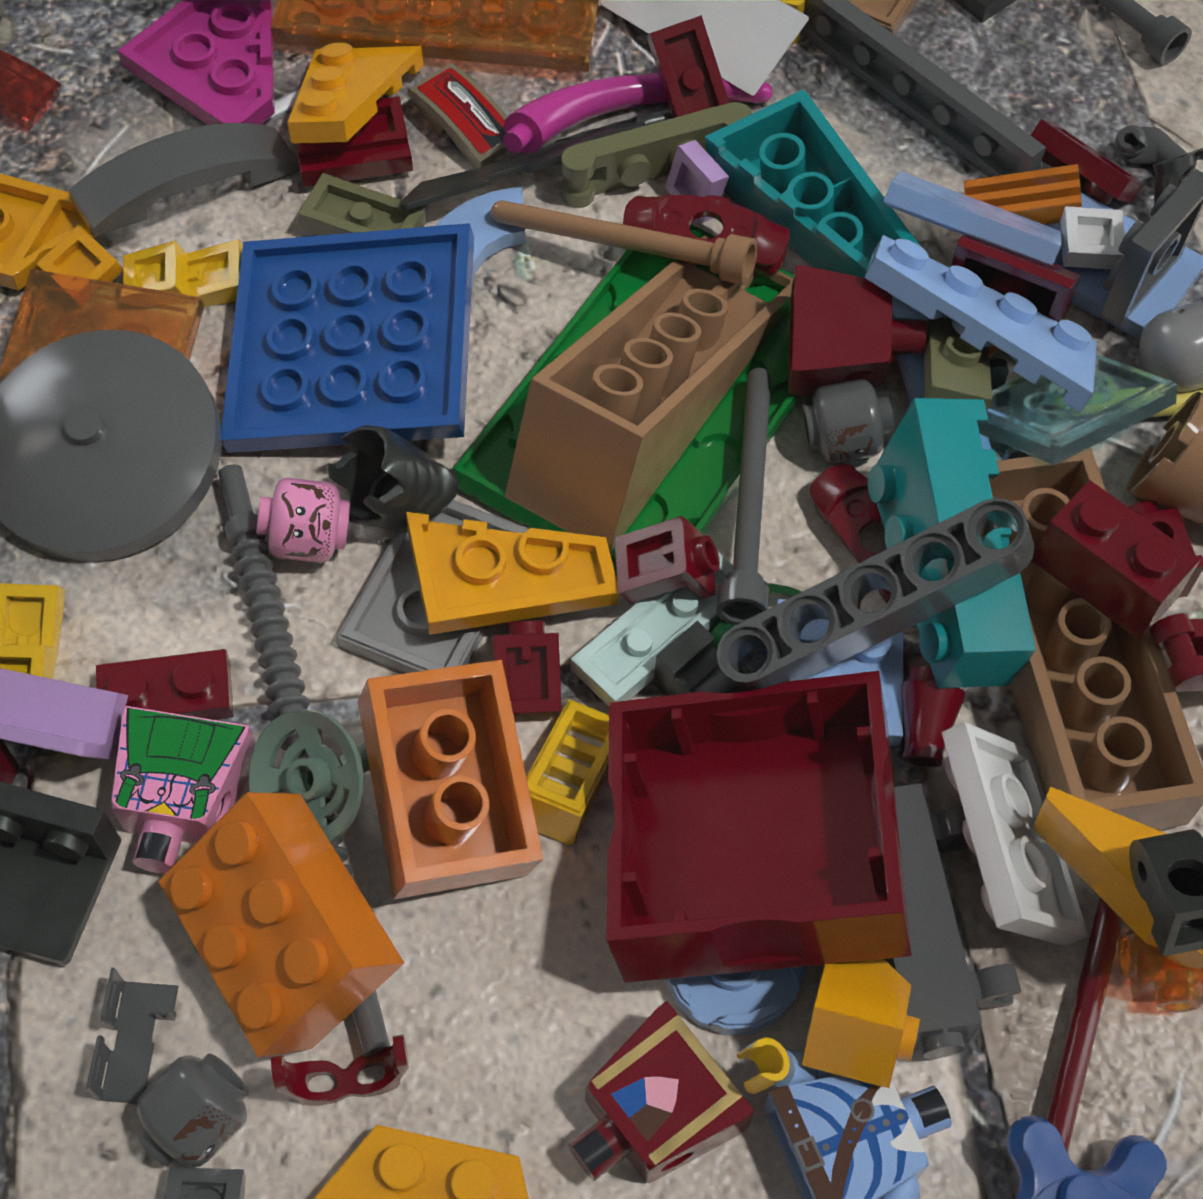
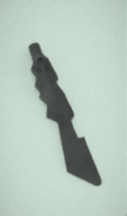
[399,108,673,210]

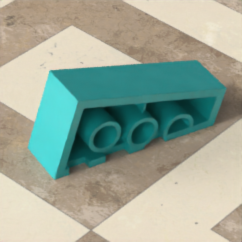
[705,89,920,278]
[868,398,1036,688]

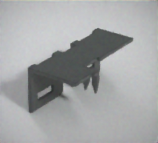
[86,967,179,1104]

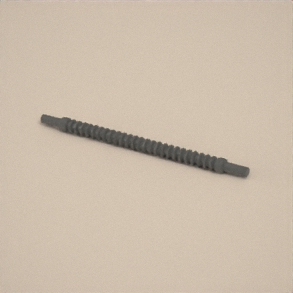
[218,464,390,1057]

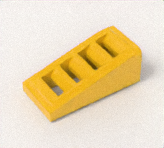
[526,699,609,845]

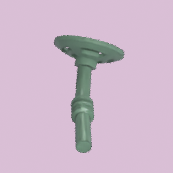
[249,710,370,843]

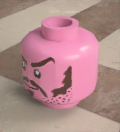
[256,478,350,563]

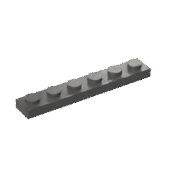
[801,0,1046,177]

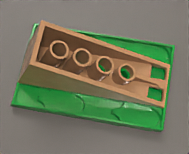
[453,224,803,577]

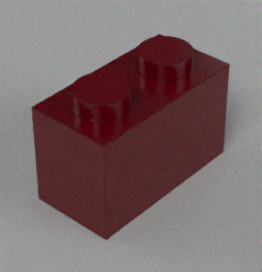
[1033,480,1201,641]

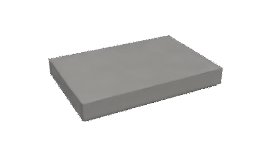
[337,500,529,673]

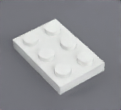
[941,722,1089,946]

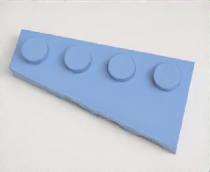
[864,235,1097,413]

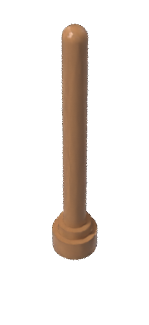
[491,200,757,286]

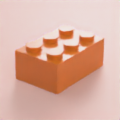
[357,660,544,899]
[158,792,405,1058]

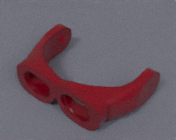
[271,1034,409,1106]

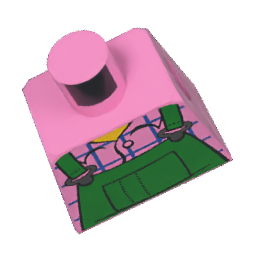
[111,706,256,874]

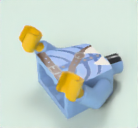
[737,1037,952,1199]

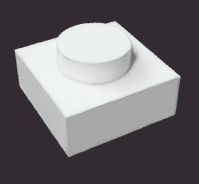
[1060,206,1125,270]

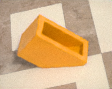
[802,959,920,1088]

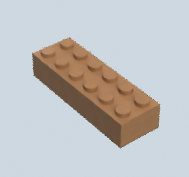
[989,448,1203,830]

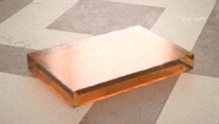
[0,269,205,380]

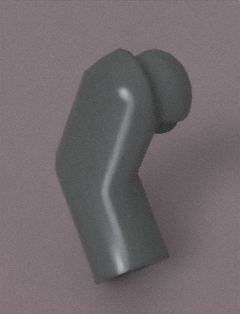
[1114,125,1197,182]

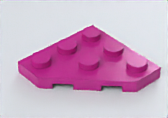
[117,0,275,125]

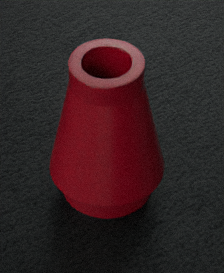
[900,666,966,767]

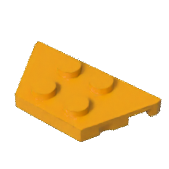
[0,173,98,291]
[314,1125,529,1199]

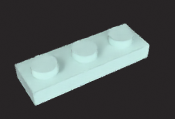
[571,552,733,706]

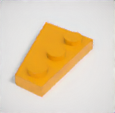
[406,512,619,635]

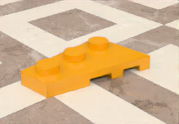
[287,43,424,143]

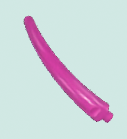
[503,73,773,154]

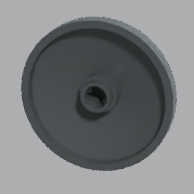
[0,330,222,562]

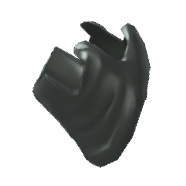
[327,425,459,528]

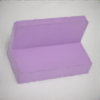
[0,668,128,760]

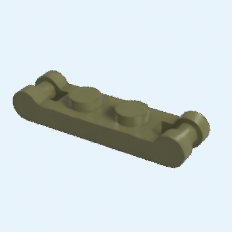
[561,102,752,208]

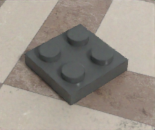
[1100,168,1203,327]

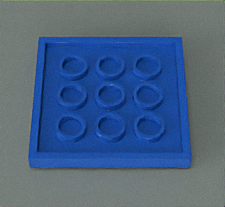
[221,223,474,453]

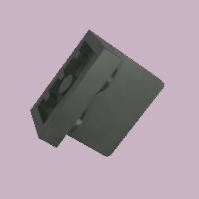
[0,782,122,965]

